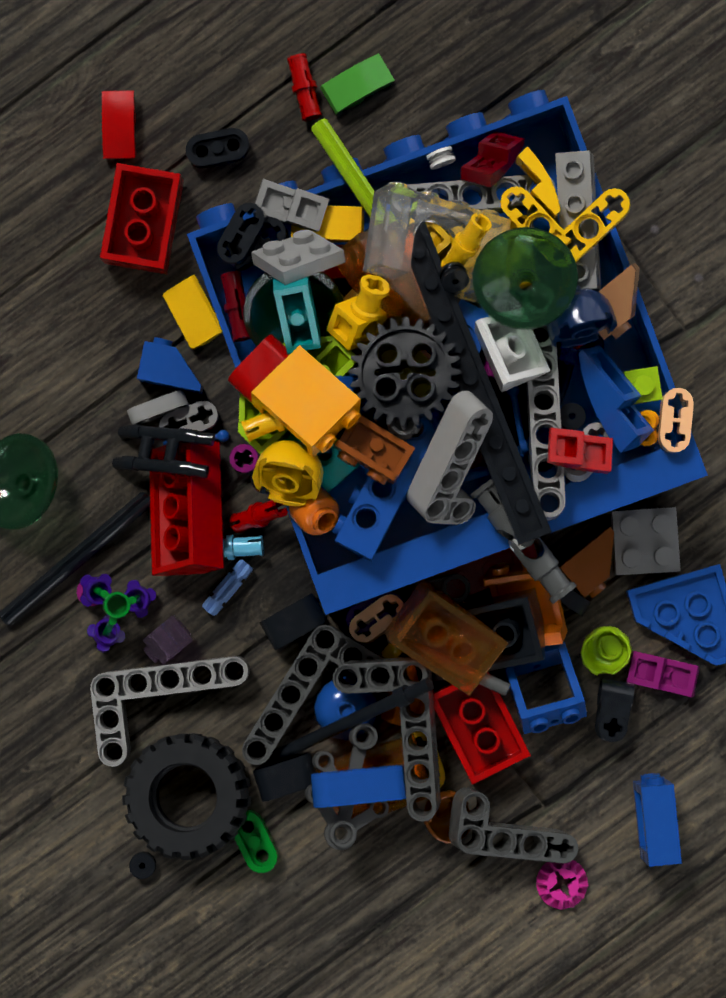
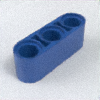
[311,765,406,808]

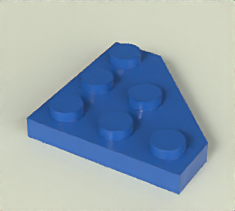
[626,564,726,666]

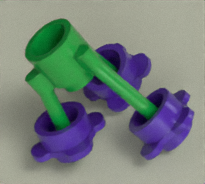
[80,574,156,653]

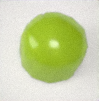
[580,626,632,675]

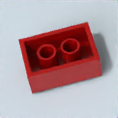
[100,163,184,274]
[433,671,531,785]

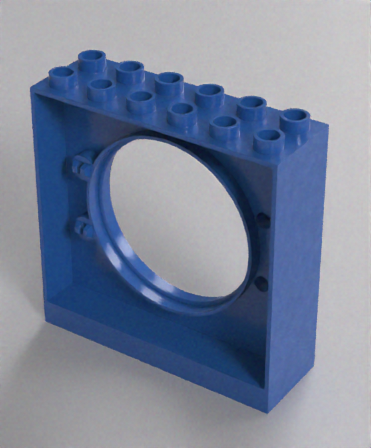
[187,90,708,615]

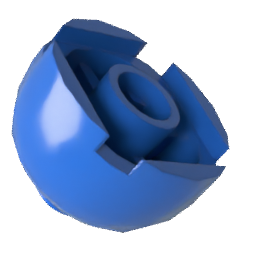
[314,676,377,741]

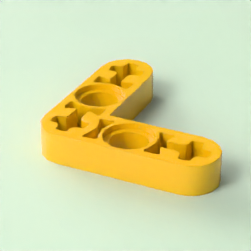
[500,186,631,269]

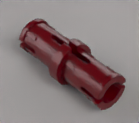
[220,271,254,342]

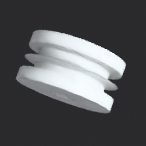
[426,146,456,170]

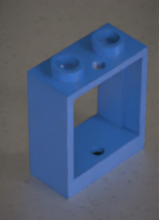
[503,641,587,734]
[633,773,682,867]

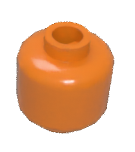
[289,488,340,536]

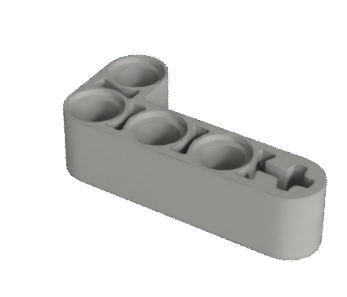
[406,391,493,525]

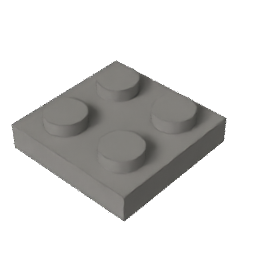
[251,230,346,285]
[611,507,681,575]

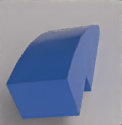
[578,345,654,453]

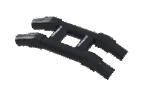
[112,424,215,478]

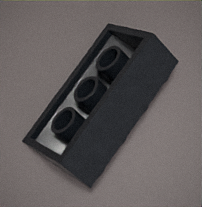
[404,588,545,682]

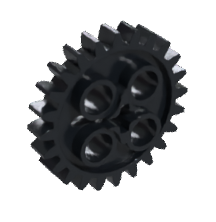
[349,317,462,430]

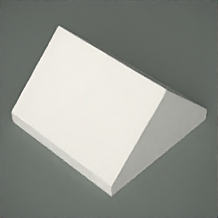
[474,309,550,393]

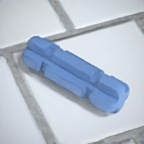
[202,560,253,616]

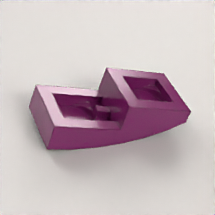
[627,651,700,697]

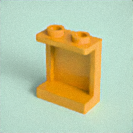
[251,345,361,458]

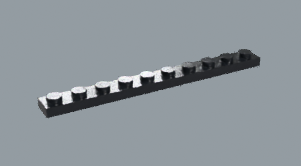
[390,214,552,545]

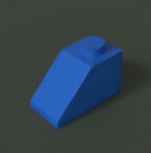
[137,337,204,394]

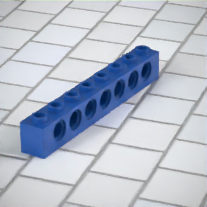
[332,299,494,562]

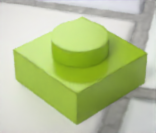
[622,366,662,405]

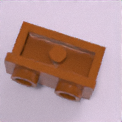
[334,415,415,485]

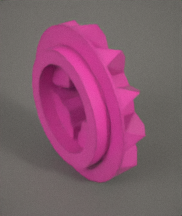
[536,860,588,910]

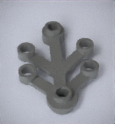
[305,723,389,850]

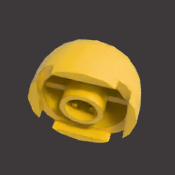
[252,440,324,507]

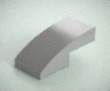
[253,179,329,232]

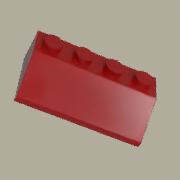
[149,441,224,576]

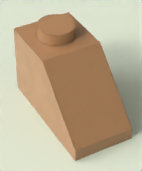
[598,263,640,340]

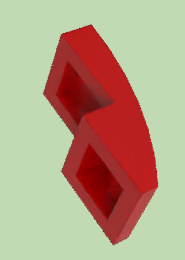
[102,90,136,159]
[547,428,613,474]

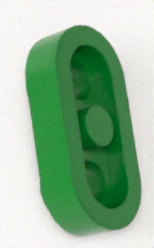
[234,810,279,873]

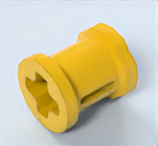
[350,274,390,321]

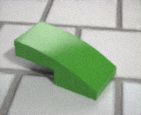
[320,53,395,114]

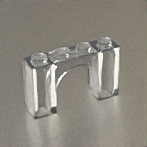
[363,182,511,305]

